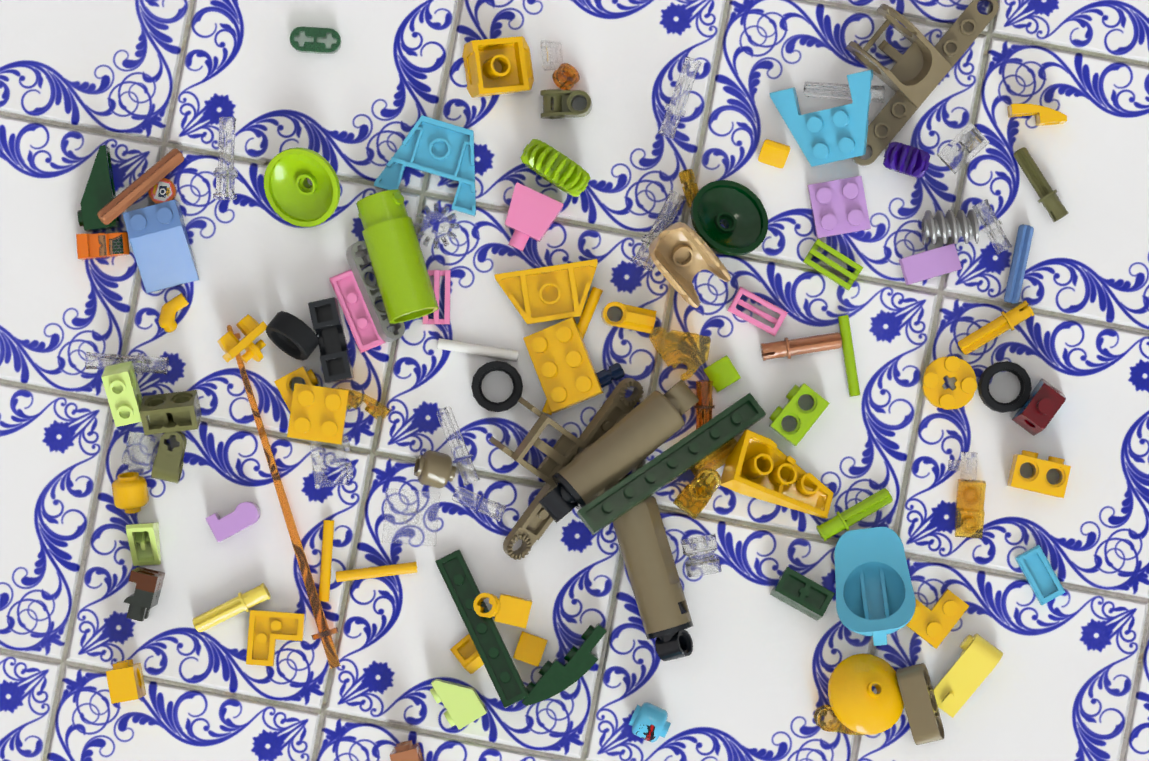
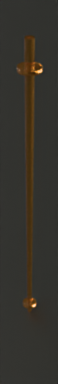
[227,325,341,669]

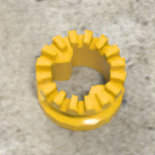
[473,593,501,618]

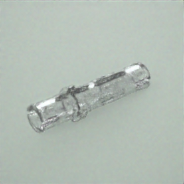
[658,57,701,139]
[85,352,169,375]

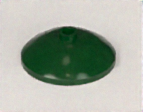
[691,180,768,256]

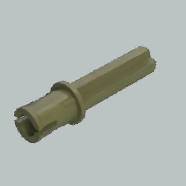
[1013,147,1069,222]

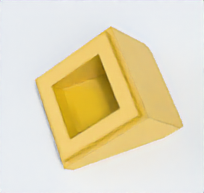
[758,139,791,168]
[513,631,548,667]
[450,634,484,674]

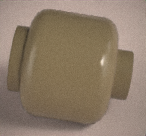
[414,450,456,488]

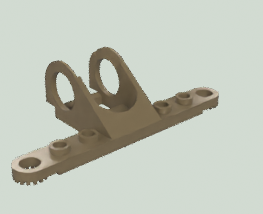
[846,0,999,166]
[489,378,644,560]

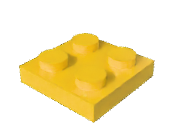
[287,383,349,445]

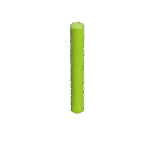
[838,315,860,397]

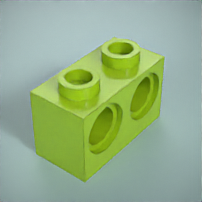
[769,383,830,446]

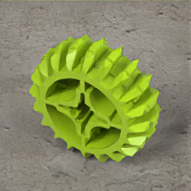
[520,139,590,197]

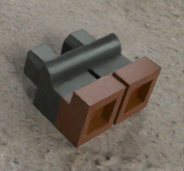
[124,566,165,621]

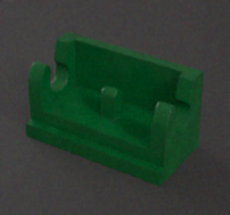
[770,567,835,620]

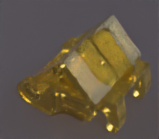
[649,327,711,381]

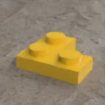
[906,589,969,649]
[246,610,305,666]

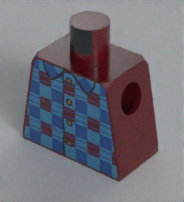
[1012,378,1066,436]

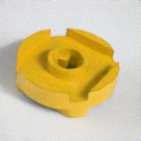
[922,356,977,410]

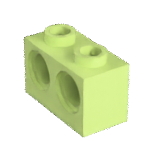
[101,361,142,427]

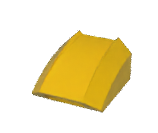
[462,36,534,98]

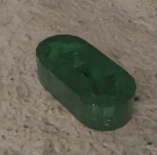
[290,27,342,54]

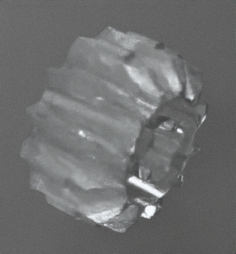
[413,203,460,249]

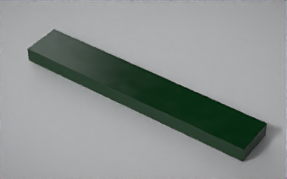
[435,550,530,708]

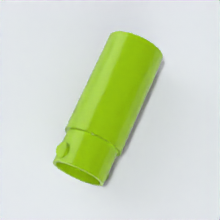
[356,189,439,324]

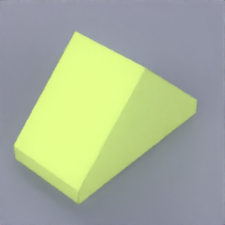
[126,522,161,566]

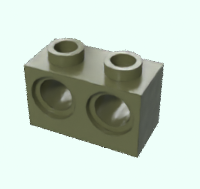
[139,390,202,435]

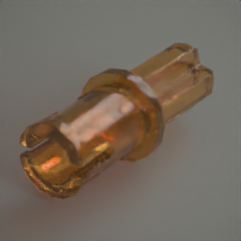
[694,380,715,429]

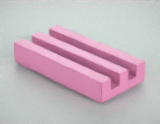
[423,270,451,325]
[727,287,788,337]

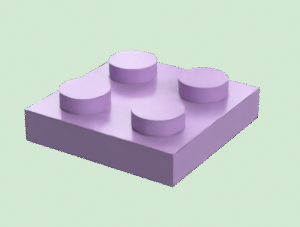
[807,176,871,239]

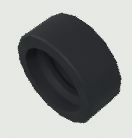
[266,311,319,361]
[471,361,523,412]
[978,361,1032,413]

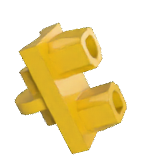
[217,314,267,363]

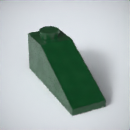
[77,145,121,232]

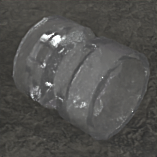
[681,534,722,577]

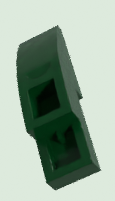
[522,623,607,706]

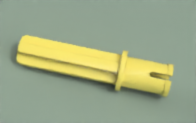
[192,583,271,632]

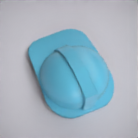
[834,527,916,646]

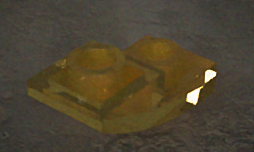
[338,388,392,419]
[955,479,986,539]

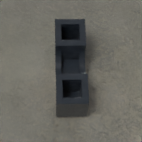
[308,297,354,383]

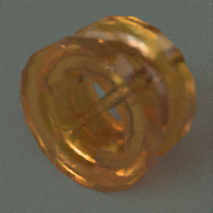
[552,63,580,90]

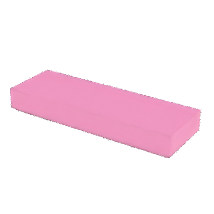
[329,269,386,353]

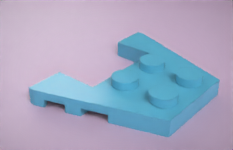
[769,69,873,167]
[374,115,476,216]

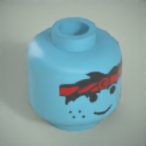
[629,702,671,743]

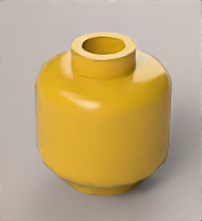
[112,472,149,514]

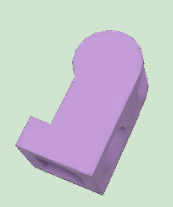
[205,502,260,542]

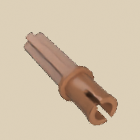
[761,332,842,361]

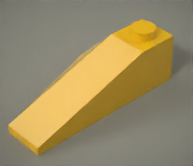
[719,430,834,519]

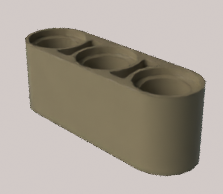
[896,663,944,745]

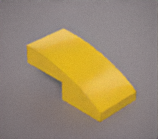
[1008,103,1067,126]

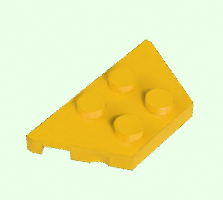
[494,259,598,325]

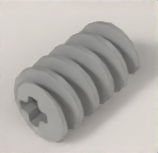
[922,209,979,245]

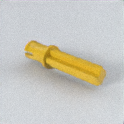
[958,300,1034,355]

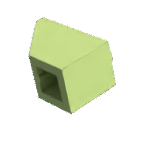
[430,679,488,730]

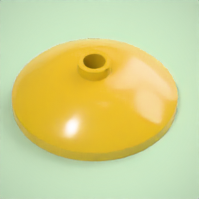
[828,654,904,735]

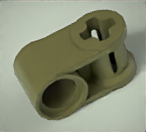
[540,89,592,119]
[151,431,187,483]

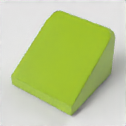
[703,355,741,393]

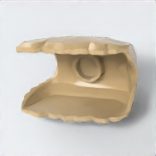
[649,222,731,308]

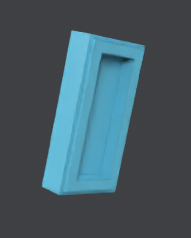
[1014,545,1065,605]

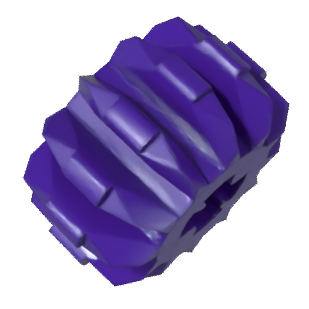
[883,142,930,178]

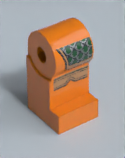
[76,232,130,260]

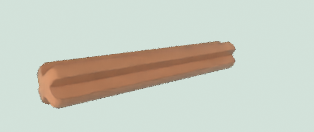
[97,148,184,225]

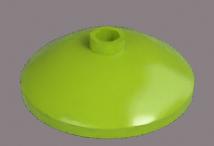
[264,147,340,227]

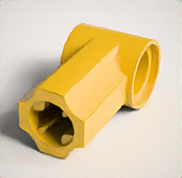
[601,302,657,334]

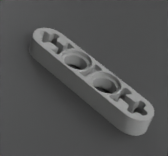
[346,241,405,342]

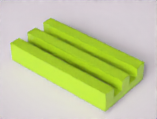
[803,239,863,291]

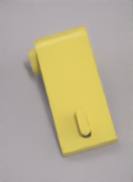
[933,633,1003,718]

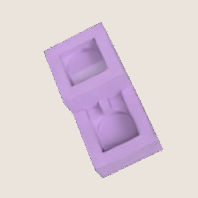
[899,243,962,285]

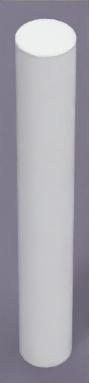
[437,338,519,362]

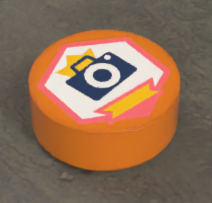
[148,178,177,204]

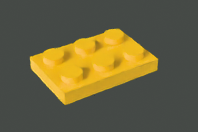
[523,317,604,413]

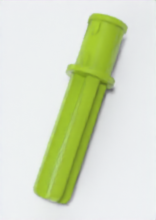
[816,488,893,542]

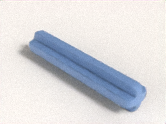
[1004,224,1034,304]

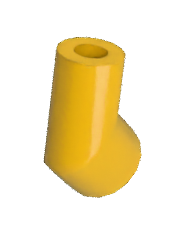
[158,293,189,333]

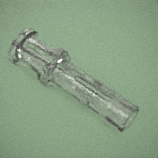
[213,117,238,200]
[630,190,686,271]

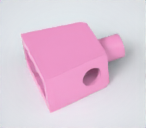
[505,182,564,251]

